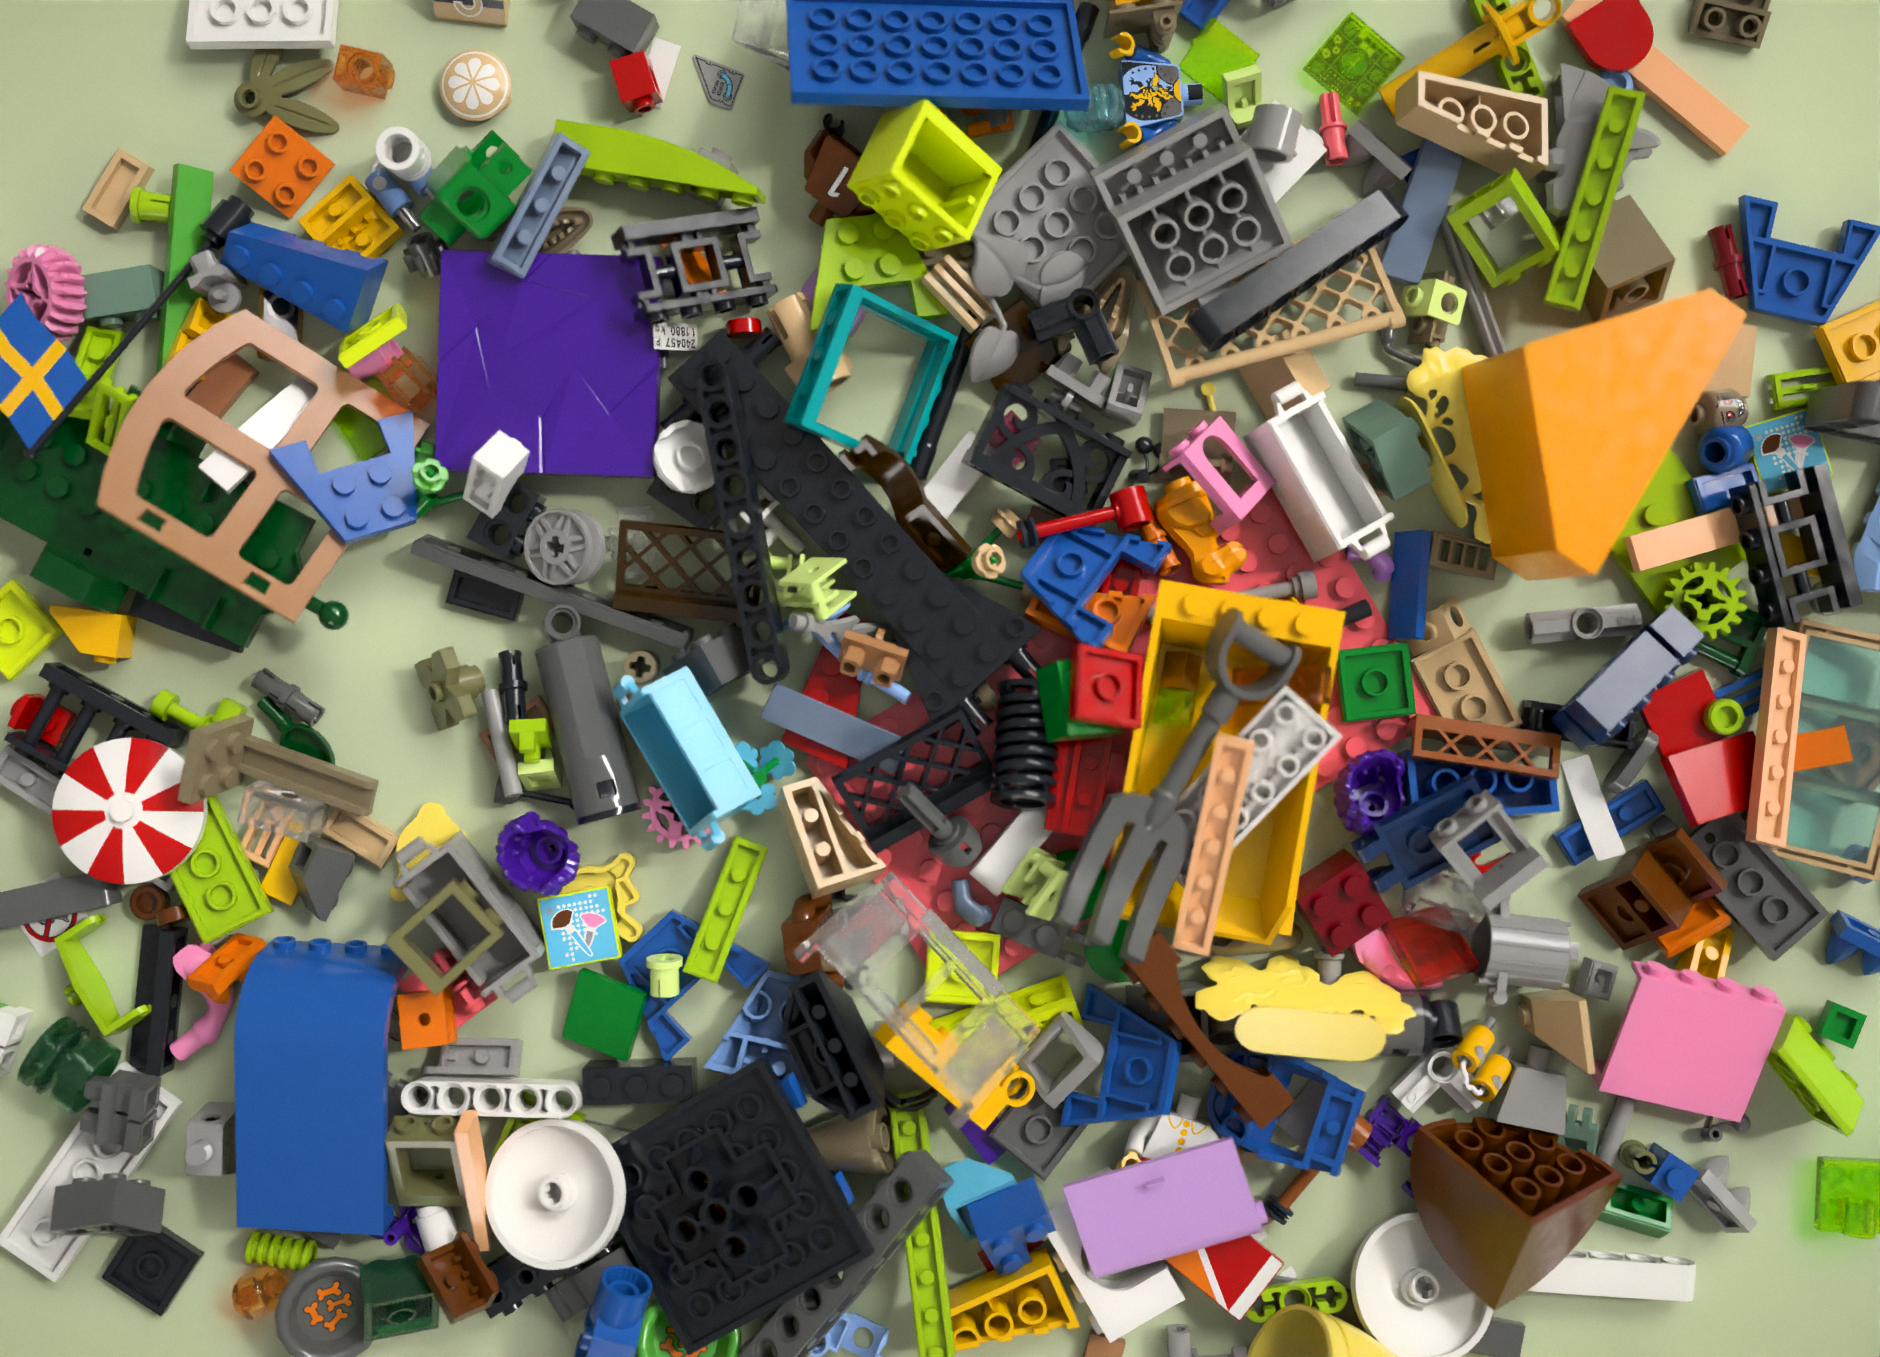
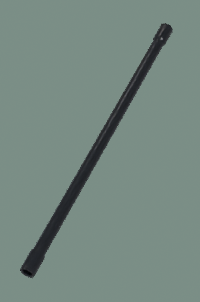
[910,2,1100,481]

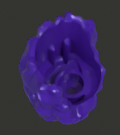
[1333,748,1406,836]
[495,811,580,896]

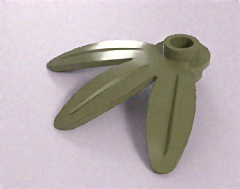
[234,49,339,134]

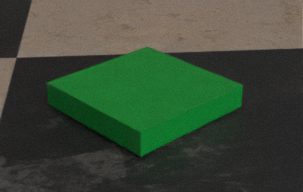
[1336,642,1416,722]
[561,968,649,1062]

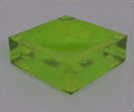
[1153,687,1197,729]

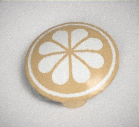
[440,49,511,122]

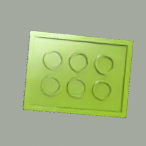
[1609,448,1746,616]

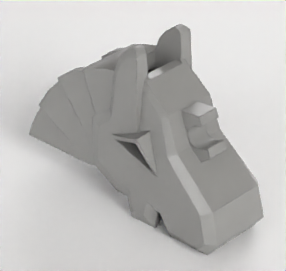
[1537,63,1661,226]

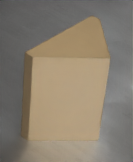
[1236,328,1331,421]

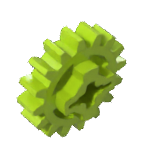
[1662,562,1747,641]

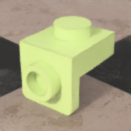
[1222,64,1263,130]

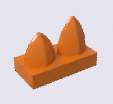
[186,933,266,1004]

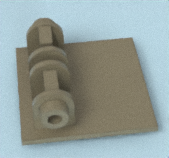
[1103,0,1183,54]
[1158,408,1236,484]

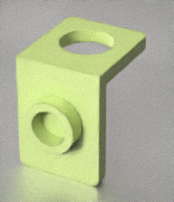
[1399,279,1467,326]

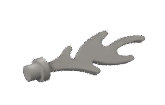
[789,612,898,646]

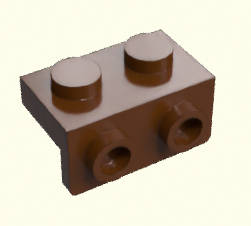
[416,1230,499,1325]

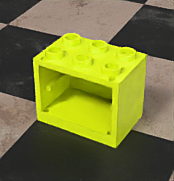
[847,99,1002,252]

